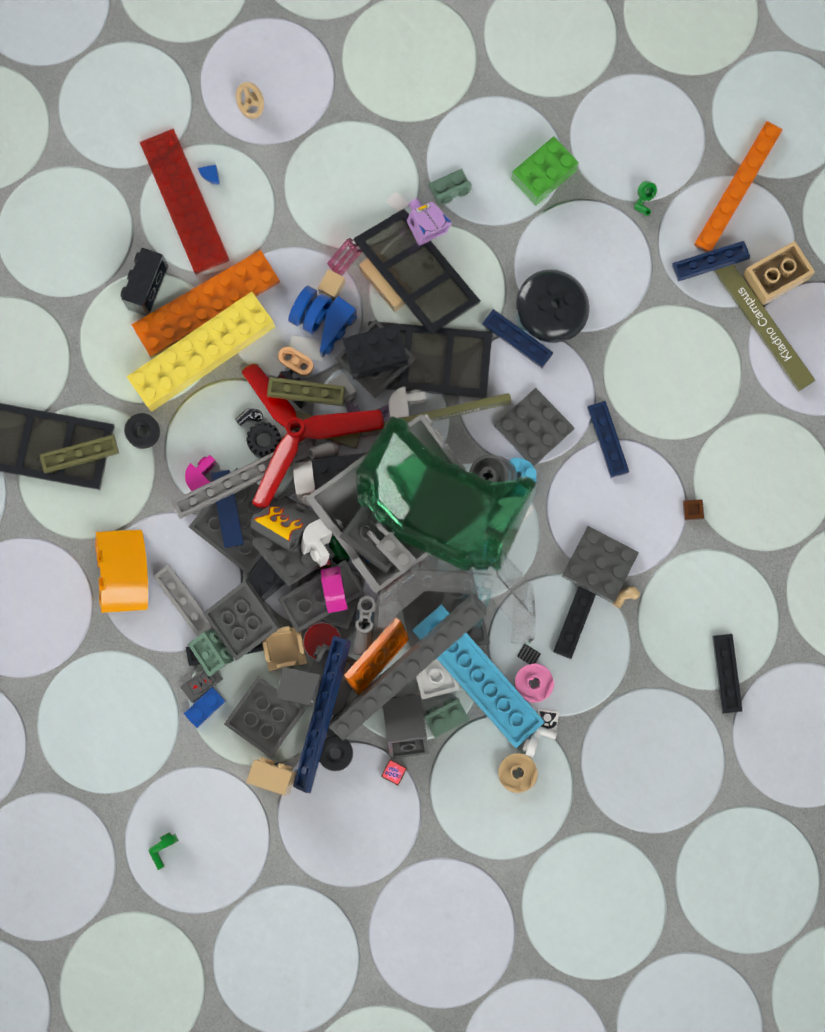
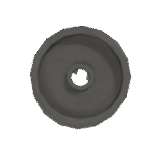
[469,455,517,498]

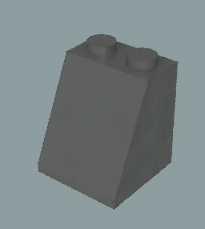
[383,694,429,759]

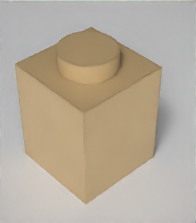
[318,269,346,301]

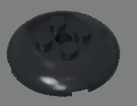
[516,269,590,343]

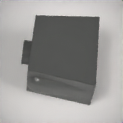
[277,667,322,708]

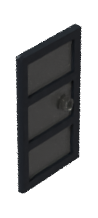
[353,209,480,335]
[362,321,493,398]
[0,403,115,490]

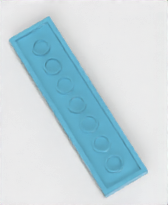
[412,604,544,748]

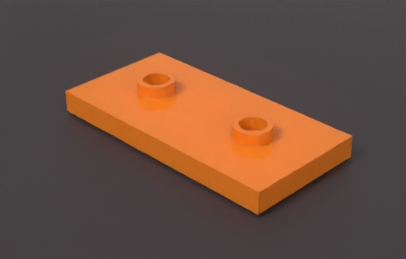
[344,618,409,695]

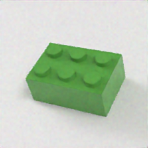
[511,136,579,206]

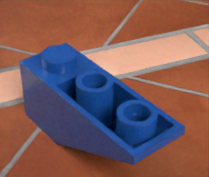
[320,296,357,358]

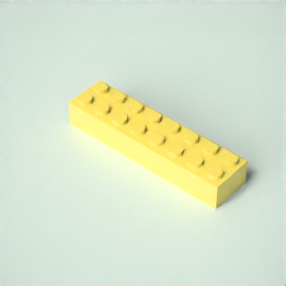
[127,292,275,412]

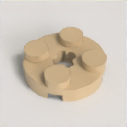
[498,753,538,793]

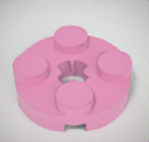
[515,663,554,703]

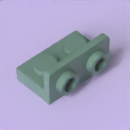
[428,169,472,205]
[188,629,234,676]
[424,697,469,738]

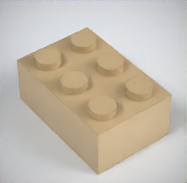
[743,241,815,306]
[246,757,297,796]

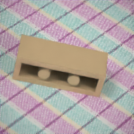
[359,251,412,312]

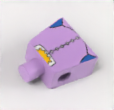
[407,199,452,246]

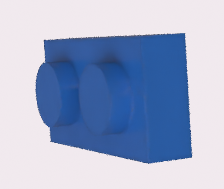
[184,687,226,728]

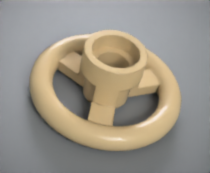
[236,82,264,119]

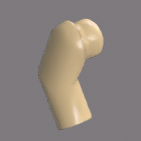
[612,586,640,608]

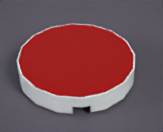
[303,622,341,660]

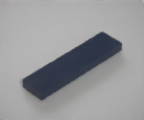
[672,241,750,282]
[482,309,554,368]
[587,401,629,478]
[211,470,244,548]

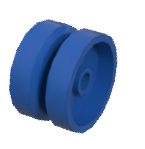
[288,285,332,335]

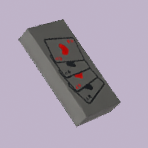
[181,669,223,703]

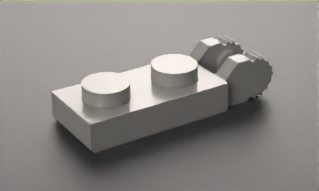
[366,522,418,574]

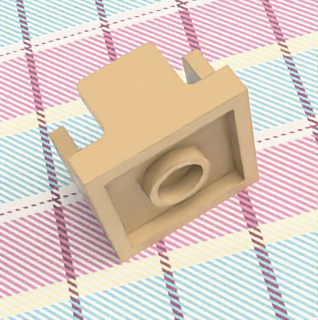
[262,626,308,672]

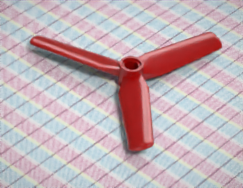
[242,363,384,508]

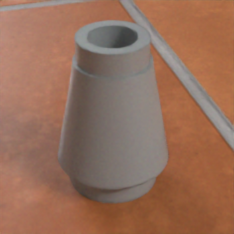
[309,440,339,460]

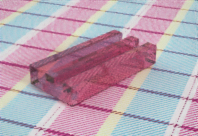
[327,238,362,276]

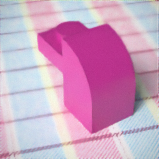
[185,455,217,491]
[321,566,348,613]

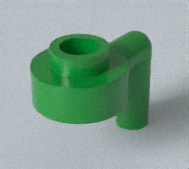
[634,181,657,216]
[149,832,179,870]

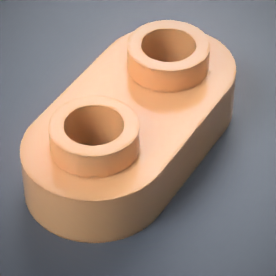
[278,347,314,376]

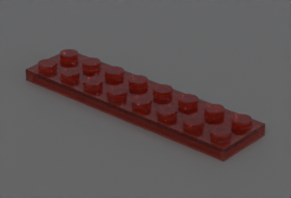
[139,128,230,275]

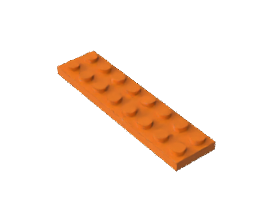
[131,250,280,357]

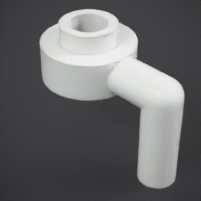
[523,726,557,758]

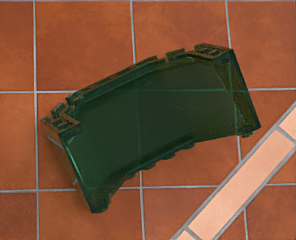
[356,416,537,571]

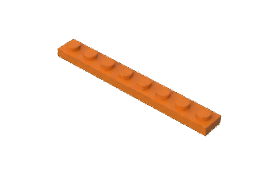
[694,121,783,252]

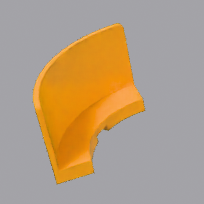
[95,530,148,613]

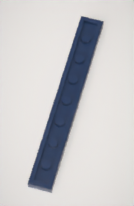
[293,636,352,793]

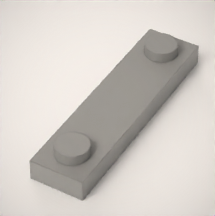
[153,565,213,637]

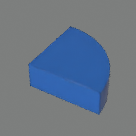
[198,165,220,184]

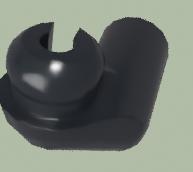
[235,408,263,426]

